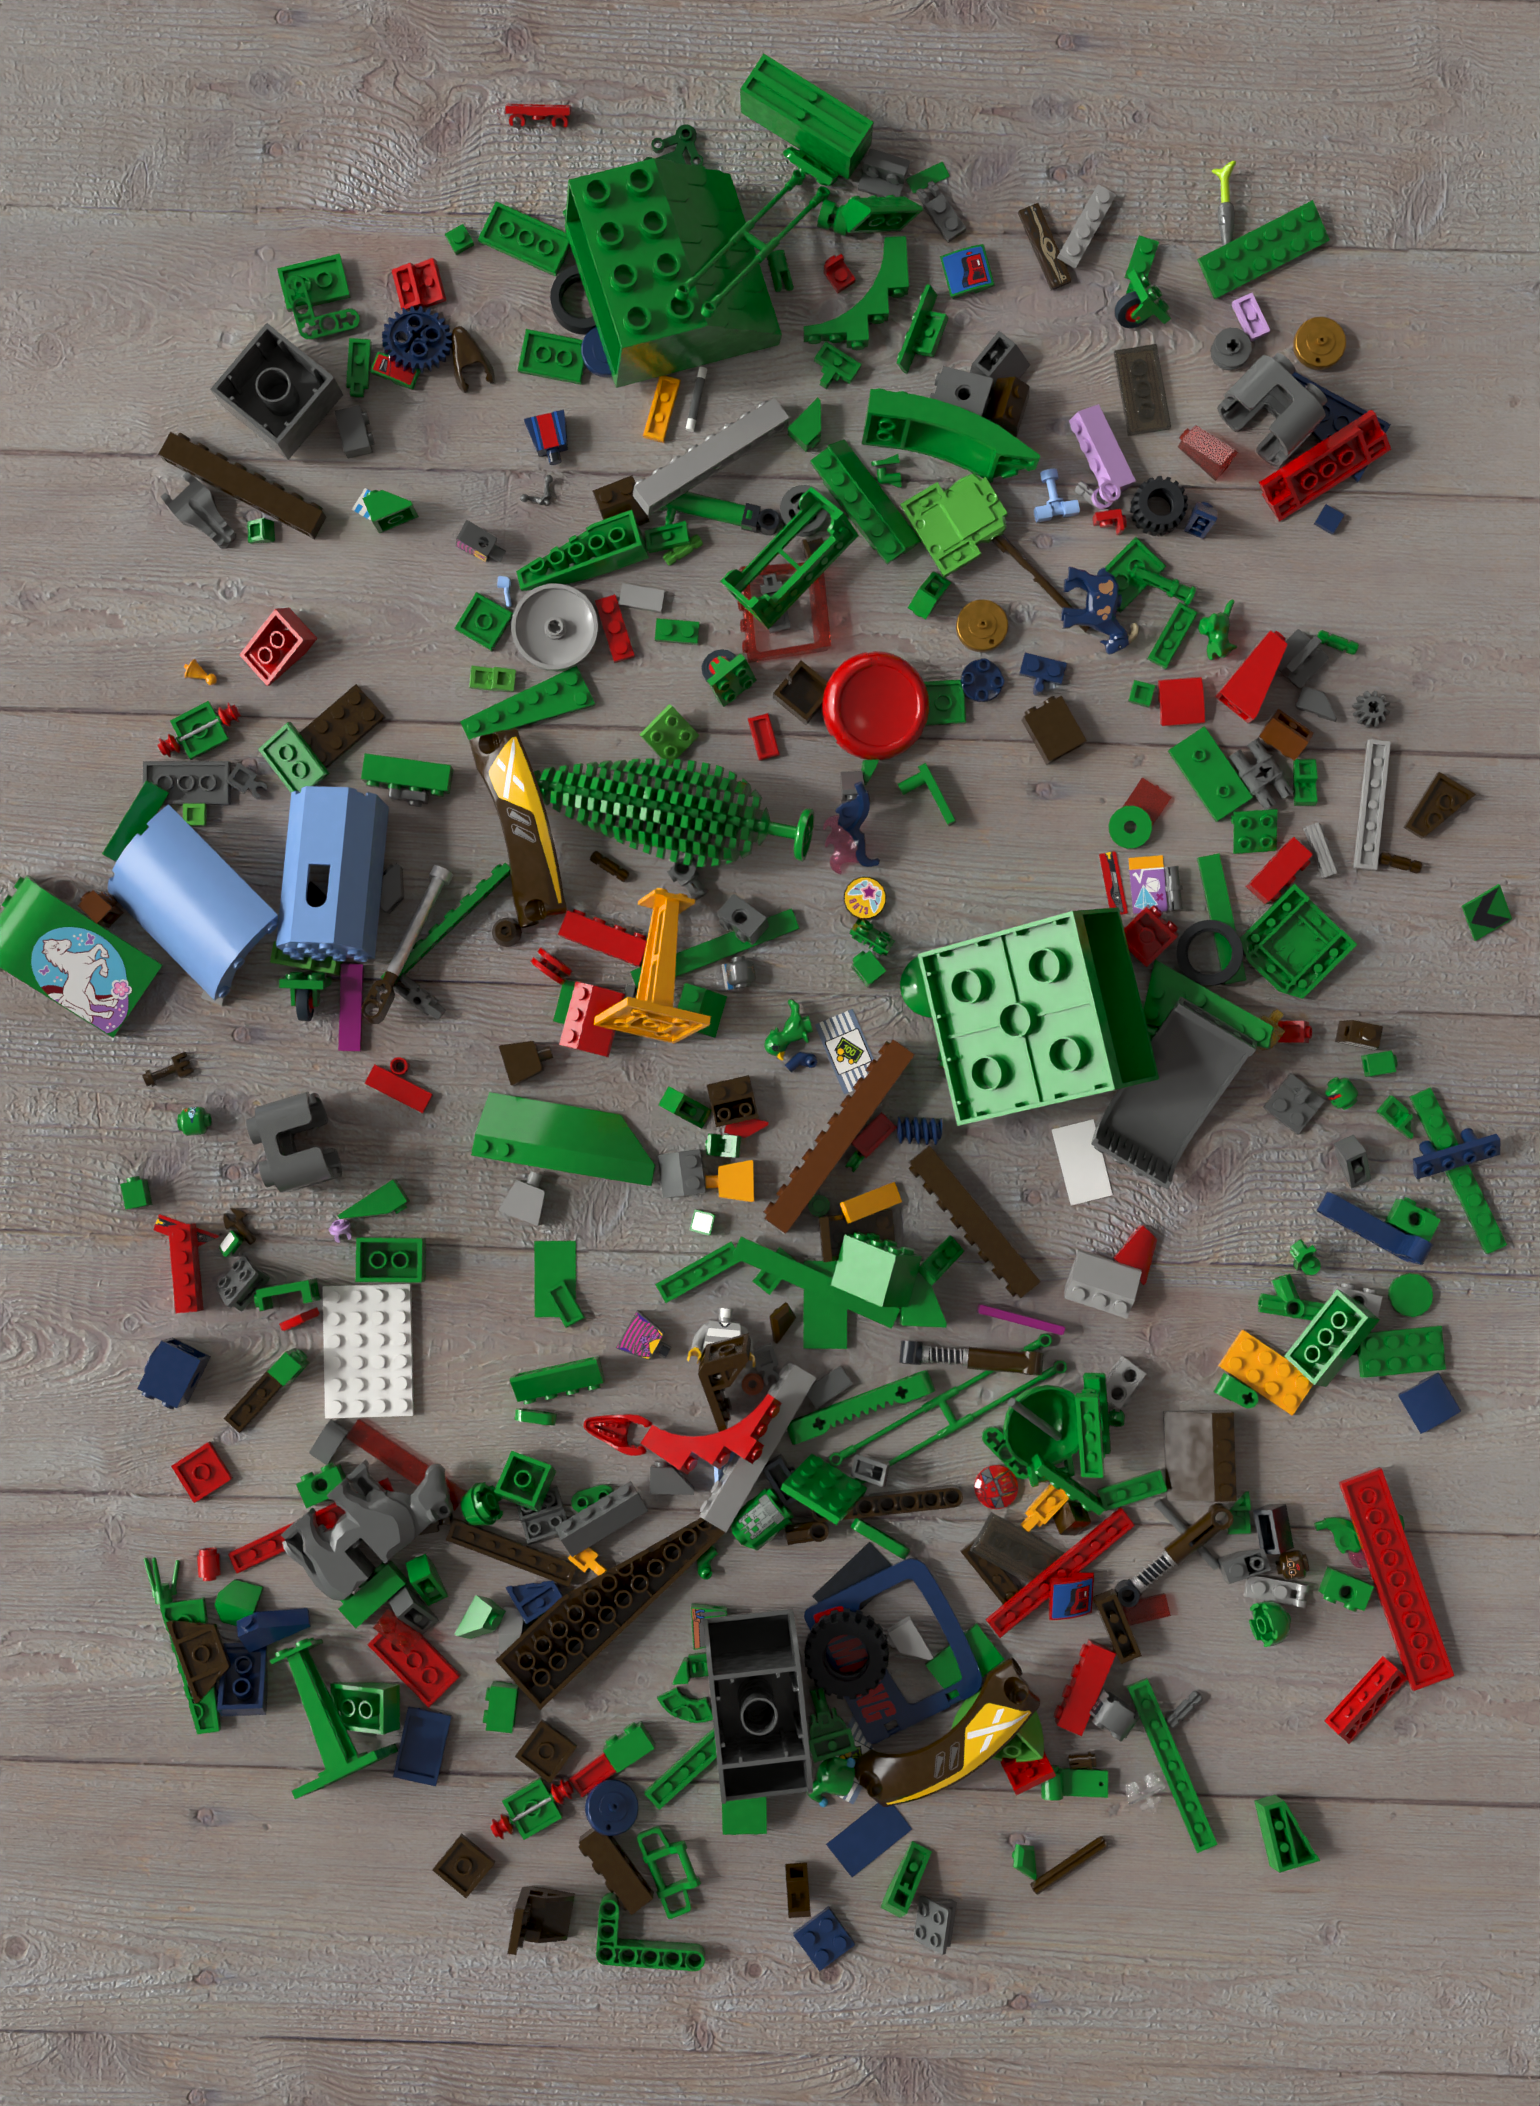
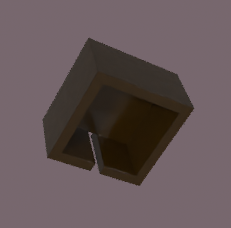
[773,660,828,725]

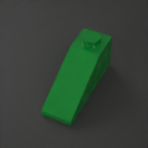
[337,1179,410,1219]
[880,1841,932,1918]

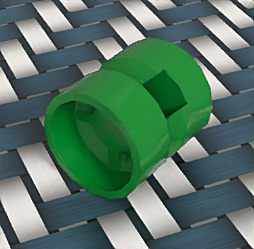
[817,199,848,236]

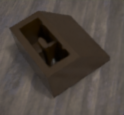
[707,1075,759,1127]

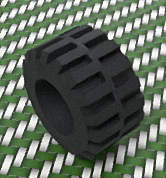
[1130,476,1188,536]

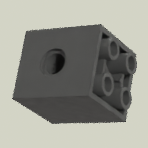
[930,366,994,418]

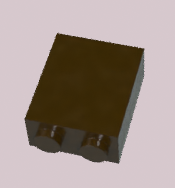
[1021,695,1087,765]

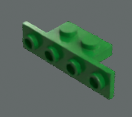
[896,284,949,374]

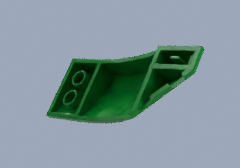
[861,388,1040,483]
[471,1092,655,1186]

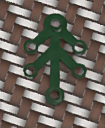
[643,124,704,166]

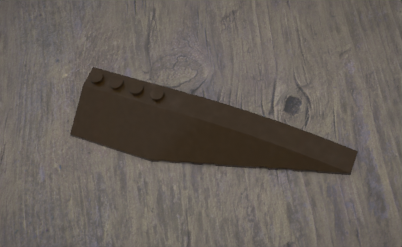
[495,1518,732,1710]

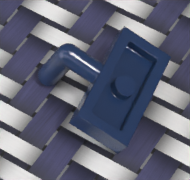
[1019,652,1067,696]

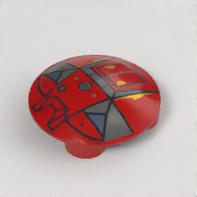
[974,1465,1018,1509]

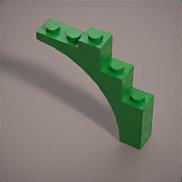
[803,236,909,351]

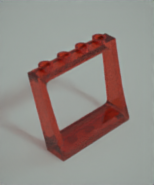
[738,562,831,663]

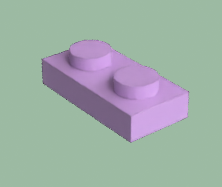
[1231,293,1270,342]

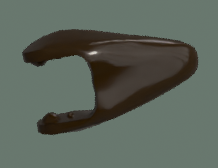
[452,326,495,393]

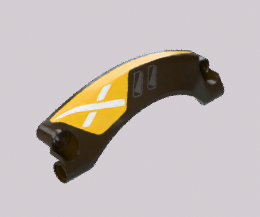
[469,728,567,928]
[854,1657,1040,1807]

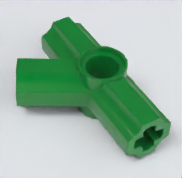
[1258,1274,1325,1321]

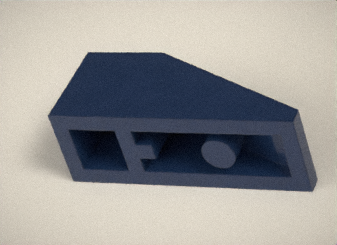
[1184,502,1217,539]
[237,1608,311,1653]

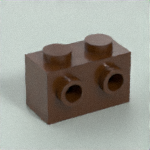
[1259,709,1314,761]
[78,890,124,928]

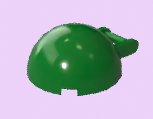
[1003,1385,1079,1487]

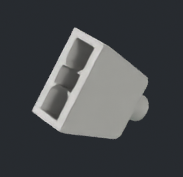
[499,1171,547,1226]

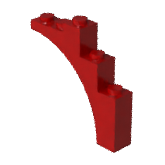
[641,1394,782,1475]

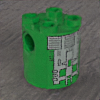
[731,1488,794,1550]

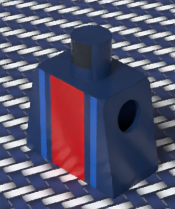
[524,409,568,465]

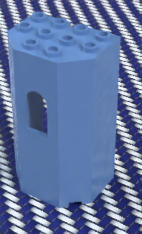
[276,786,389,962]

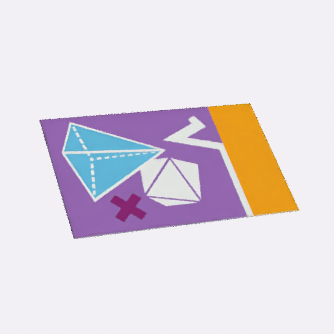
[1128,855,1168,914]

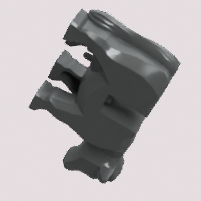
[281,1459,454,1601]

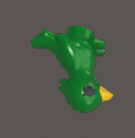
[764,999,813,1061]

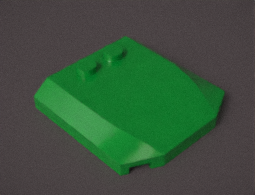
[1240,884,1358,999]

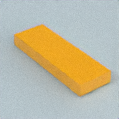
[643,375,681,443]
[840,1182,902,1224]

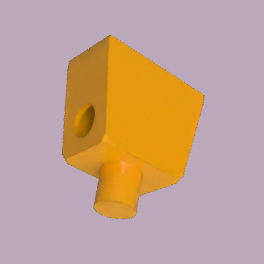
[705,1160,754,1202]

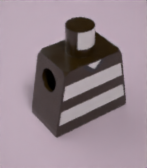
[1335,1020,1383,1051]

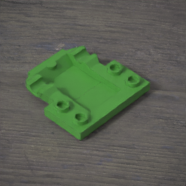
[900,474,1008,578]

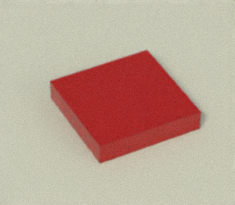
[171,1441,233,1503]

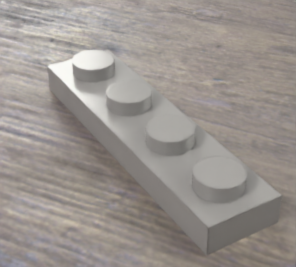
[1057,184,1116,268]

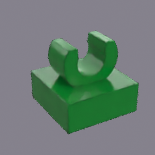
[688,1652,708,1678]

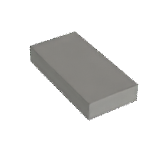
[619,583,665,613]

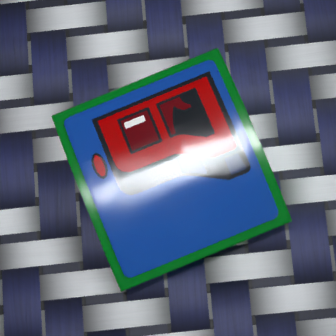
[940,244,995,299]

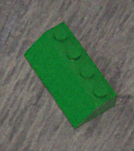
[1284,1289,1380,1387]
[509,1356,605,1405]

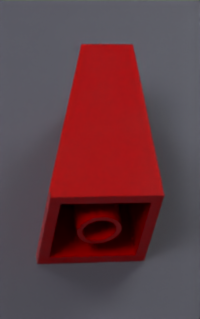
[1215,630,1288,724]

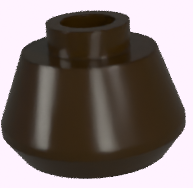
[492,918,522,947]

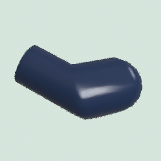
[785,1052,818,1073]

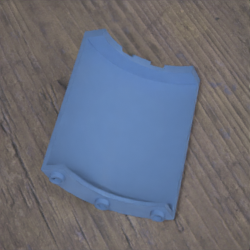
[108,804,278,1001]

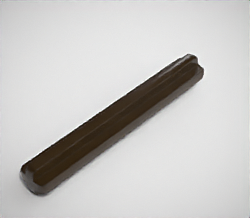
[1030,1836,1108,1895]

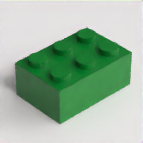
[355,1237,426,1283]

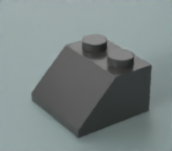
[658,1149,706,1198]

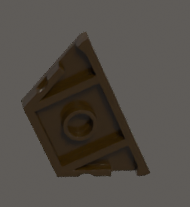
[166,1620,231,1704]

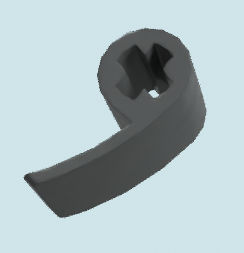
[309,1419,349,1465]

